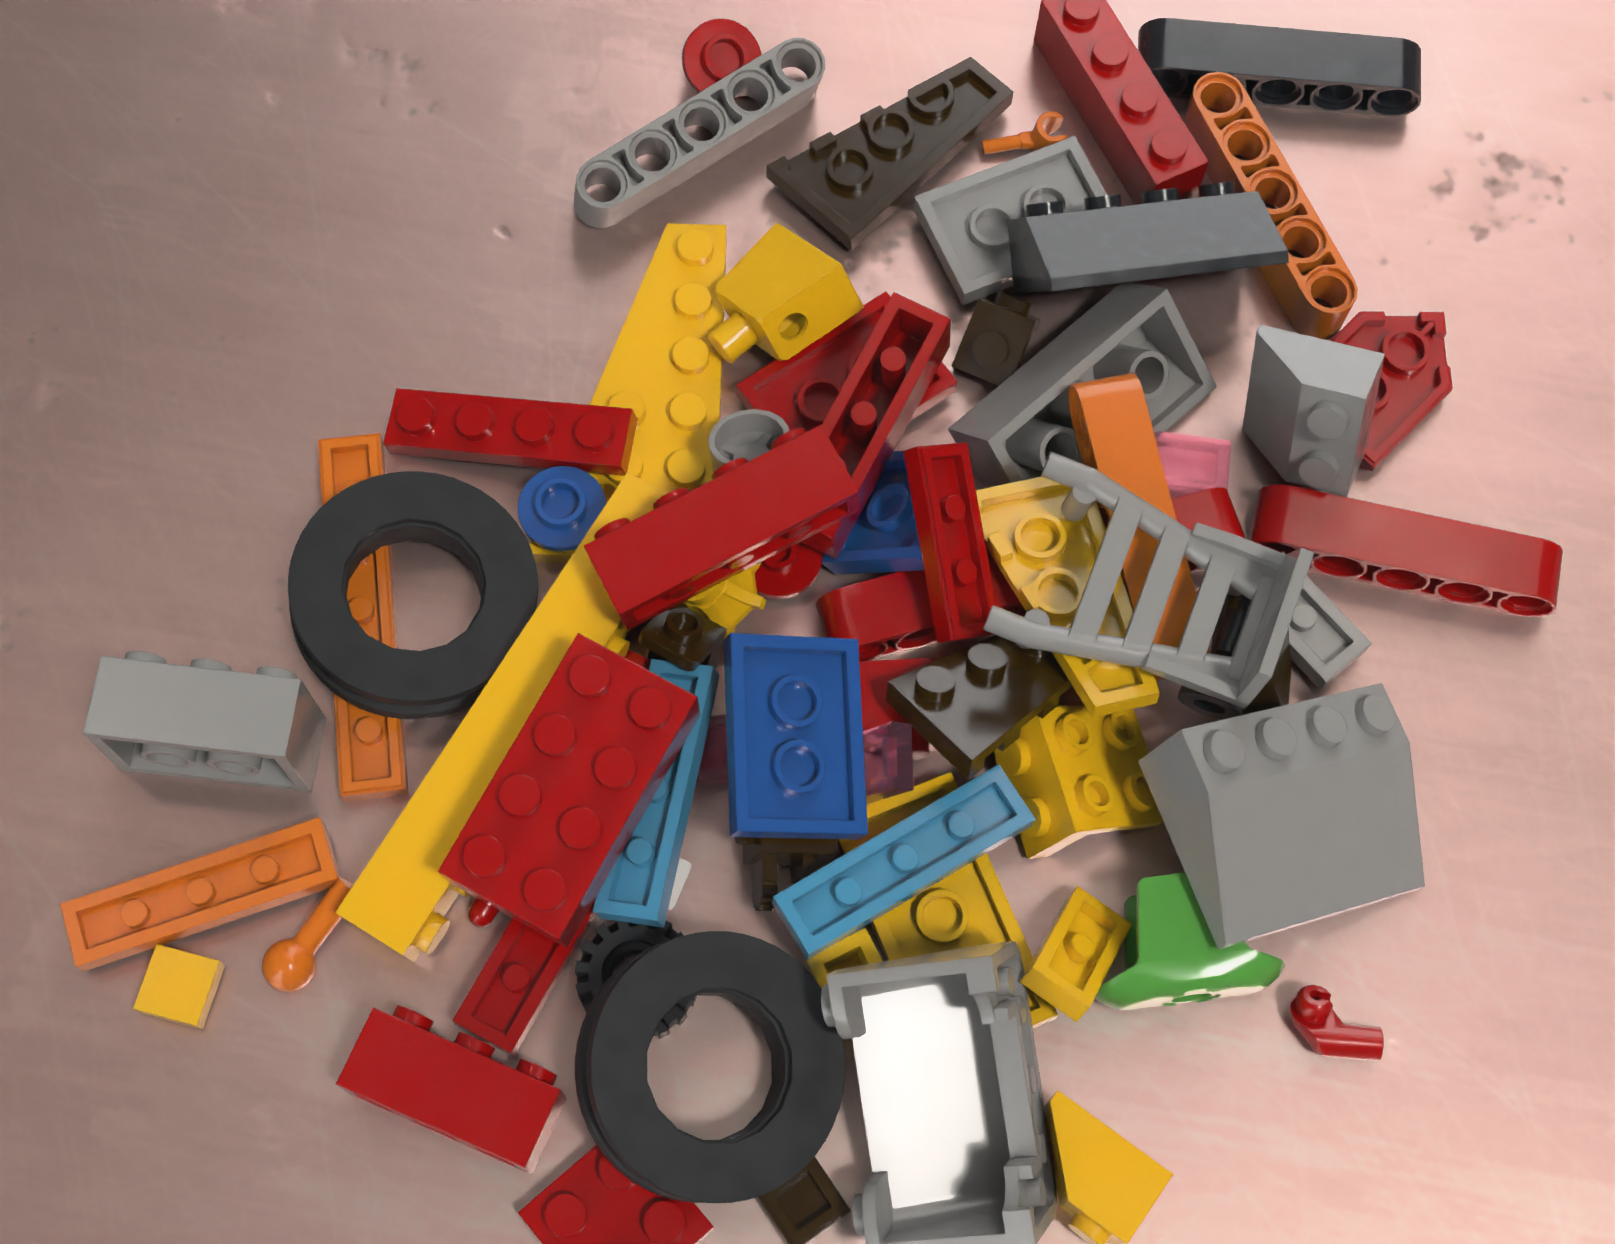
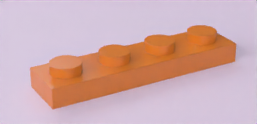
[60,817,341,972]

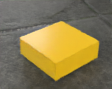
[133,944,225,1030]

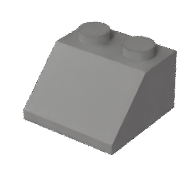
[1242,324,1385,497]

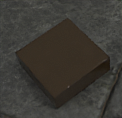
[757,1157,851,1244]

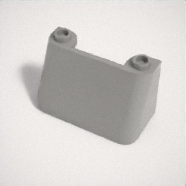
[821,941,1057,1244]

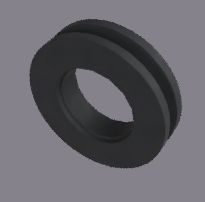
[288,471,538,719]
[575,931,845,1203]

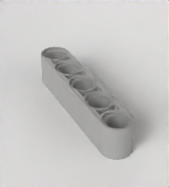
[574,38,825,228]

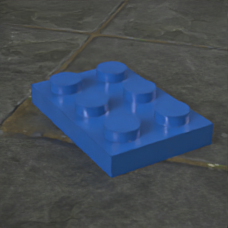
[724,633,868,840]

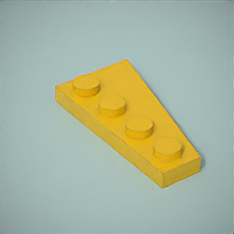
[976,476,1160,718]

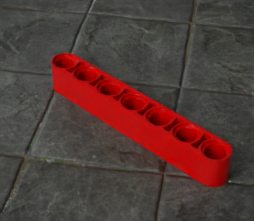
[815,487,1246,661]

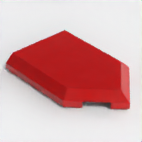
[1330,311,1453,471]

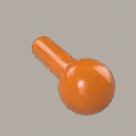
[262,877,353,992]

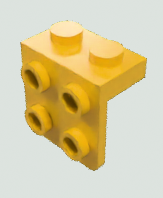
[994,705,1164,859]

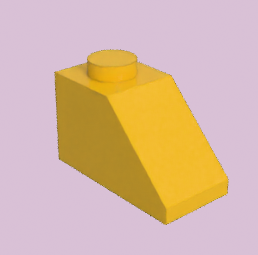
[1045,1090,1174,1244]

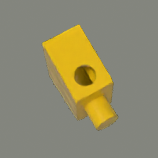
[708,223,864,364]

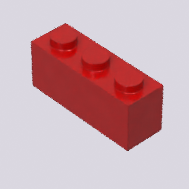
[336,1005,567,1175]

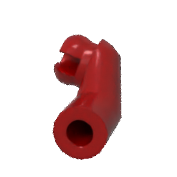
[1290,985,1384,1061]

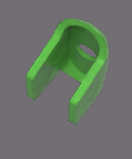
[1095,872,1285,1011]

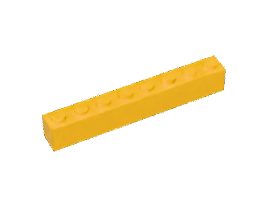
[335,472,665,962]

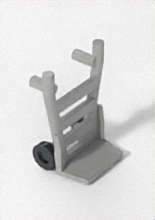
[983,452,1314,720]

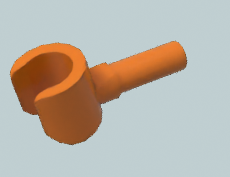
[982,111,1067,155]

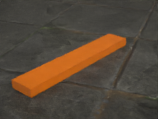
[318,433,409,802]

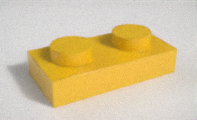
[1020,886,1132,1022]

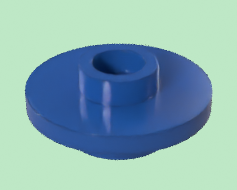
[518,466,606,551]

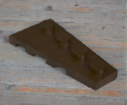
[766,57,1014,251]
[885,635,1074,780]

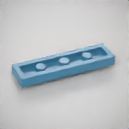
[593,659,720,928]
[771,764,1036,960]

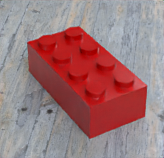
[437,633,700,948]

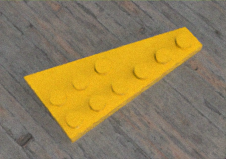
[529,223,727,564]

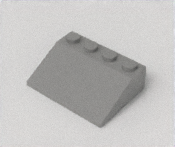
[1138,683,1425,950]

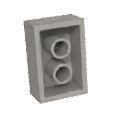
[83,651,326,793]

